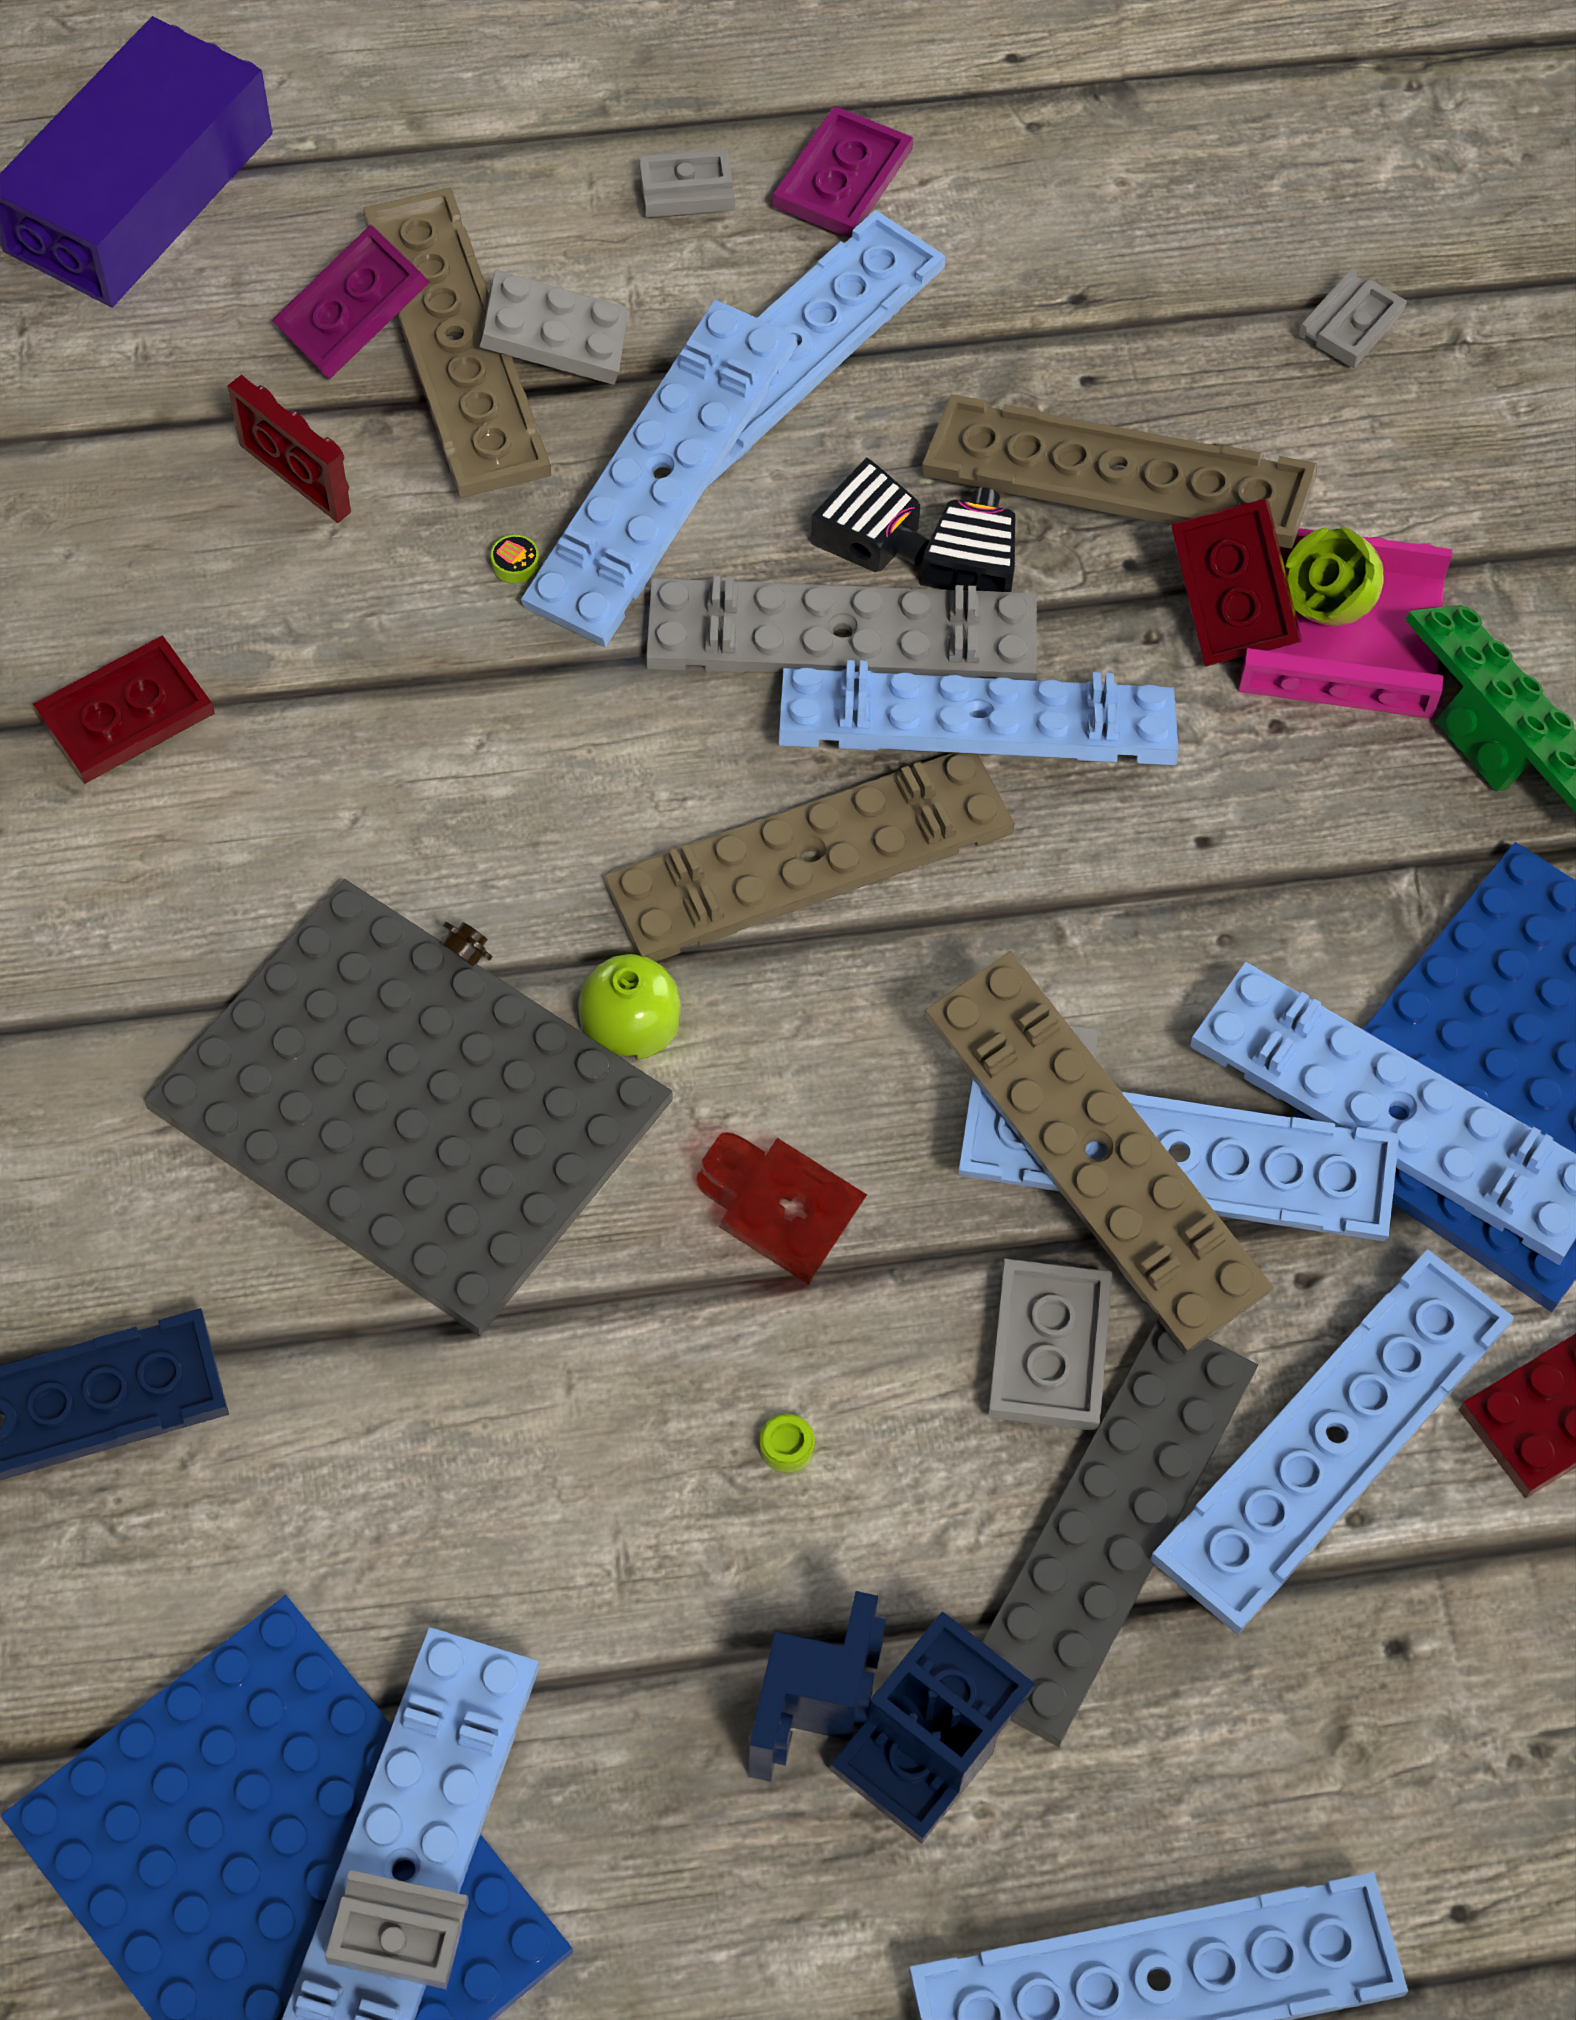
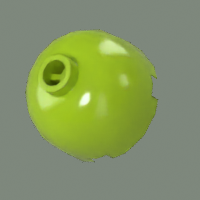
[1285,526,1384,627]
[578,954,681,1059]

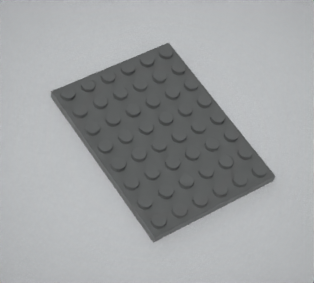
[144,879,673,1336]

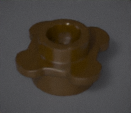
[441,921,493,966]

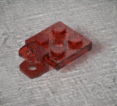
[695,1132,867,1285]

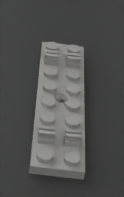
[646,576,1037,681]

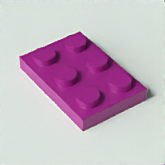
[773,106,913,238]
[272,224,430,380]

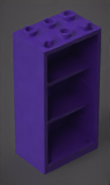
[0,16,273,308]

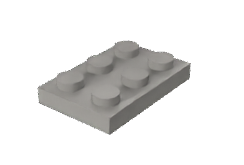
[479,270,628,385]
[988,1259,1112,1431]

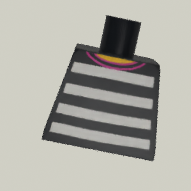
[811,457,930,572]
[921,487,1016,592]

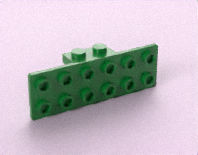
[1404,605,1576,813]

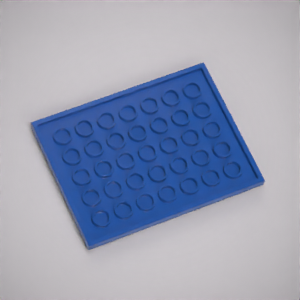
[1292,842,1576,1312]
[0,1595,573,2020]

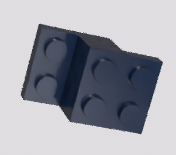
[749,1591,886,1782]
[830,1611,1035,1844]

